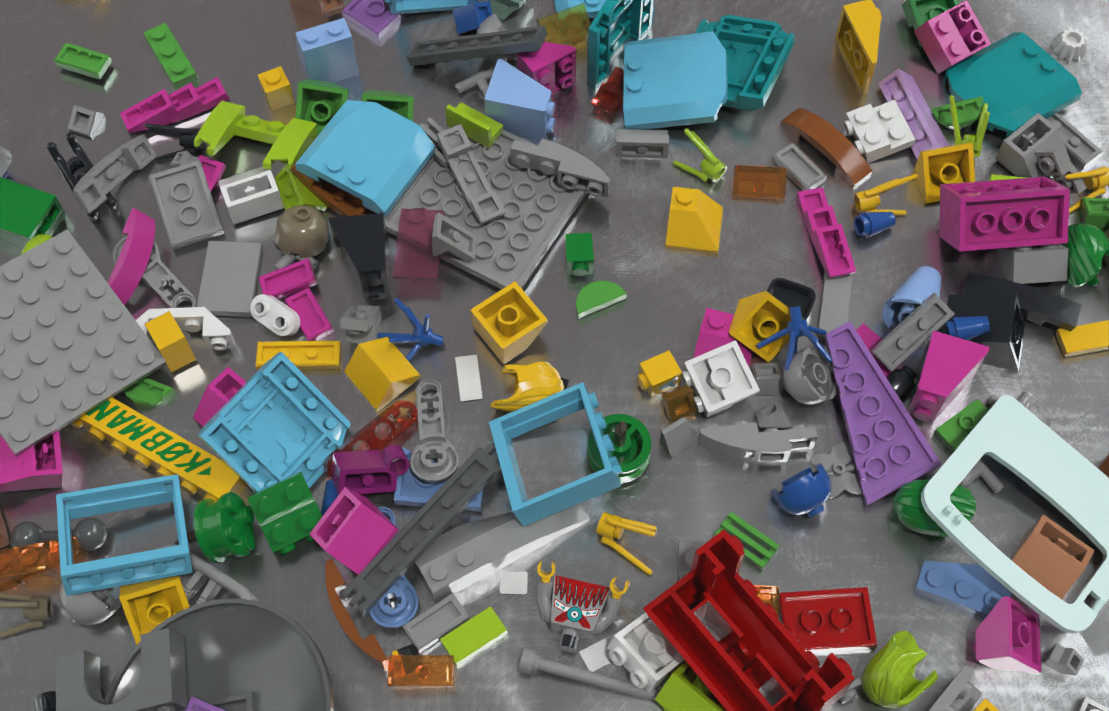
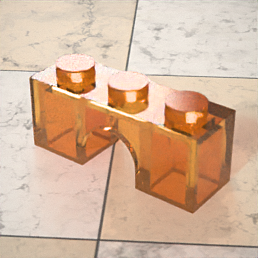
[0,537,86,592]

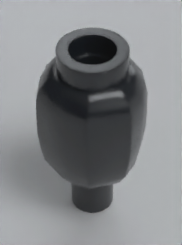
[886,366,917,401]

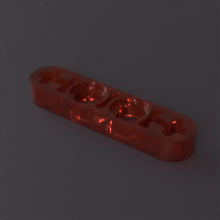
[323,400,418,478]

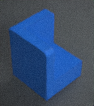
[452,1,492,34]

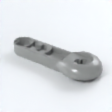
[113,236,197,308]
[410,379,459,483]

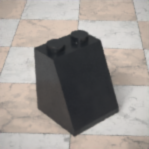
[329,213,391,300]
[938,294,1025,371]

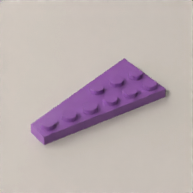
[825,321,942,508]

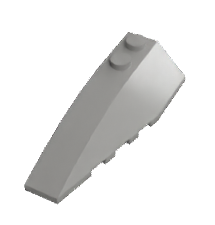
[414,503,590,604]

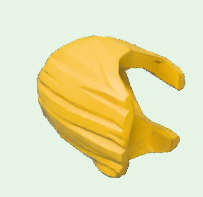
[490,362,564,412]

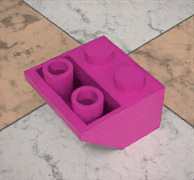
[914,0,991,74]
[517,42,576,95]
[193,367,246,427]
[309,487,399,575]

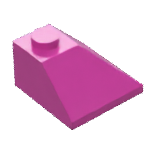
[693,308,753,367]
[973,596,1041,673]

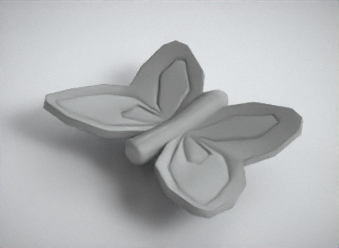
[810,442,862,499]

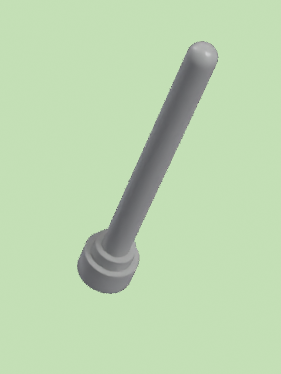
[518,647,661,702]

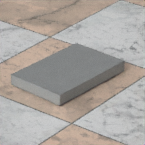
[148,160,224,249]
[197,241,263,317]

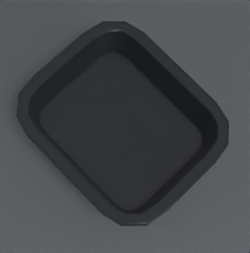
[767,278,816,319]

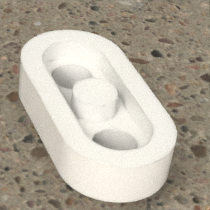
[250,294,300,336]

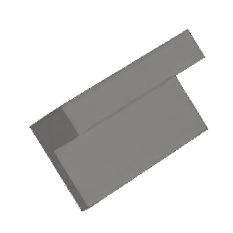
[616,129,669,158]

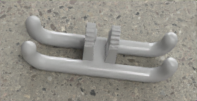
[158,544,258,605]

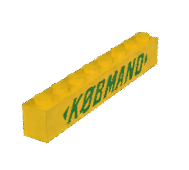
[70,398,247,501]

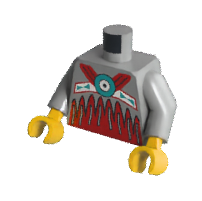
[537,560,630,652]

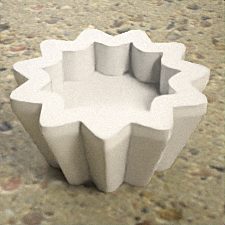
[1051,28,1087,63]

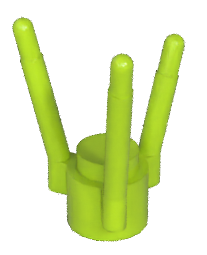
[949,95,990,157]
[673,129,727,182]

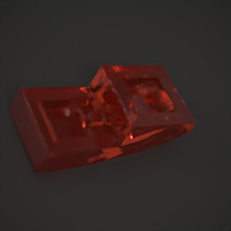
[591,67,624,116]

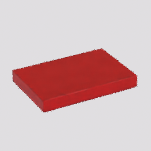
[777,587,878,653]

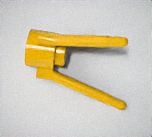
[1054,166,1109,214]
[854,174,918,216]
[596,512,657,575]

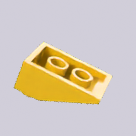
[835,0,882,95]

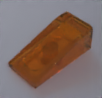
[388,655,454,690]

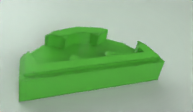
[931,96,984,129]
[576,280,627,319]
[124,377,176,408]

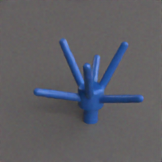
[377,298,443,362]
[757,306,832,371]

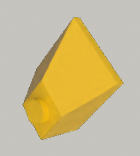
[665,186,723,254]
[119,576,190,645]

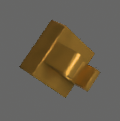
[662,384,697,423]

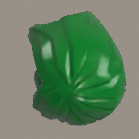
[1061,223,1109,287]
[893,479,976,538]

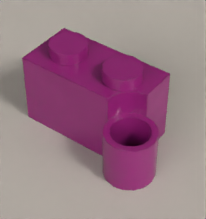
[332,444,409,495]

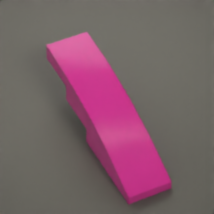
[120,77,230,133]
[796,187,857,279]

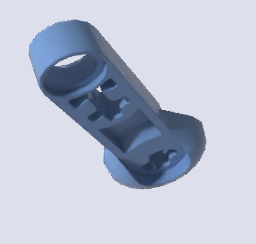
[369,507,419,628]

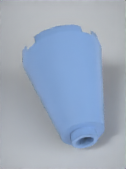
[882,266,941,328]

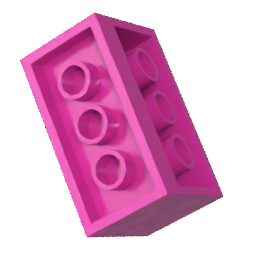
[939,177,1070,251]

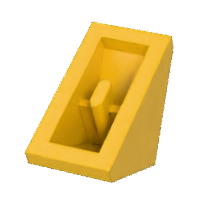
[144,311,196,373]

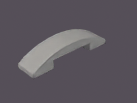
[437,124,506,224]
[73,134,157,213]

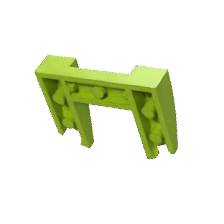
[194,101,317,170]

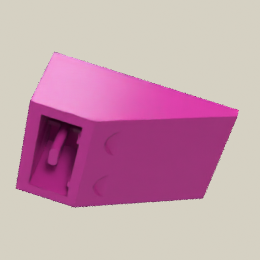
[0,431,63,492]

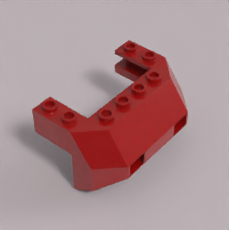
[642,529,855,711]

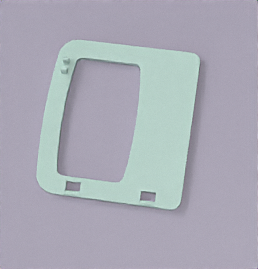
[921,395,1109,634]

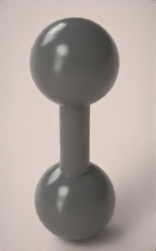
[10,517,108,555]

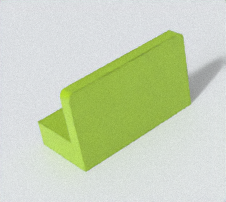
[445,102,504,148]
[274,163,327,211]

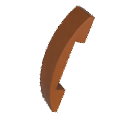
[781,108,872,188]
[291,163,377,216]
[325,558,391,671]

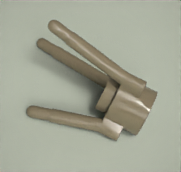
[0,592,53,639]

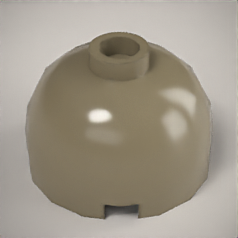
[275,205,329,258]

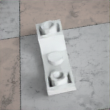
[135,307,236,351]

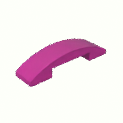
[108,208,155,306]

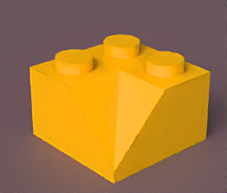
[470,281,548,364]

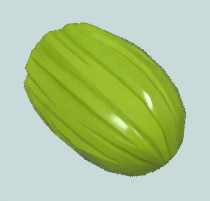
[861,630,938,709]

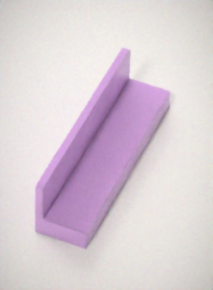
[878,68,949,160]

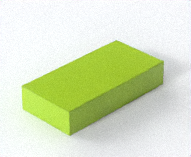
[440,606,508,667]

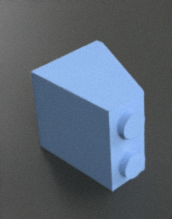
[295,18,359,83]
[484,59,555,141]

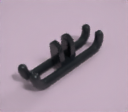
[46,133,119,221]

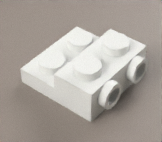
[844,100,915,163]
[682,340,760,418]
[607,612,685,693]

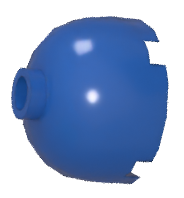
[770,463,831,517]

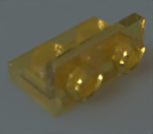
[536,3,590,45]

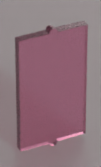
[392,207,445,282]

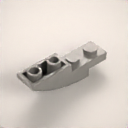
[511,138,610,198]
[698,421,818,463]

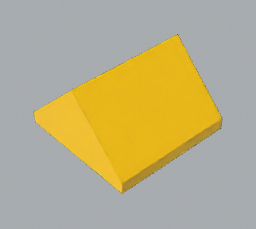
[913,142,975,203]
[728,291,803,362]
[344,337,421,412]

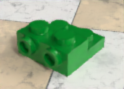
[902,0,959,48]
[247,471,323,554]

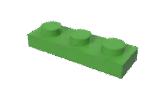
[143,23,198,89]

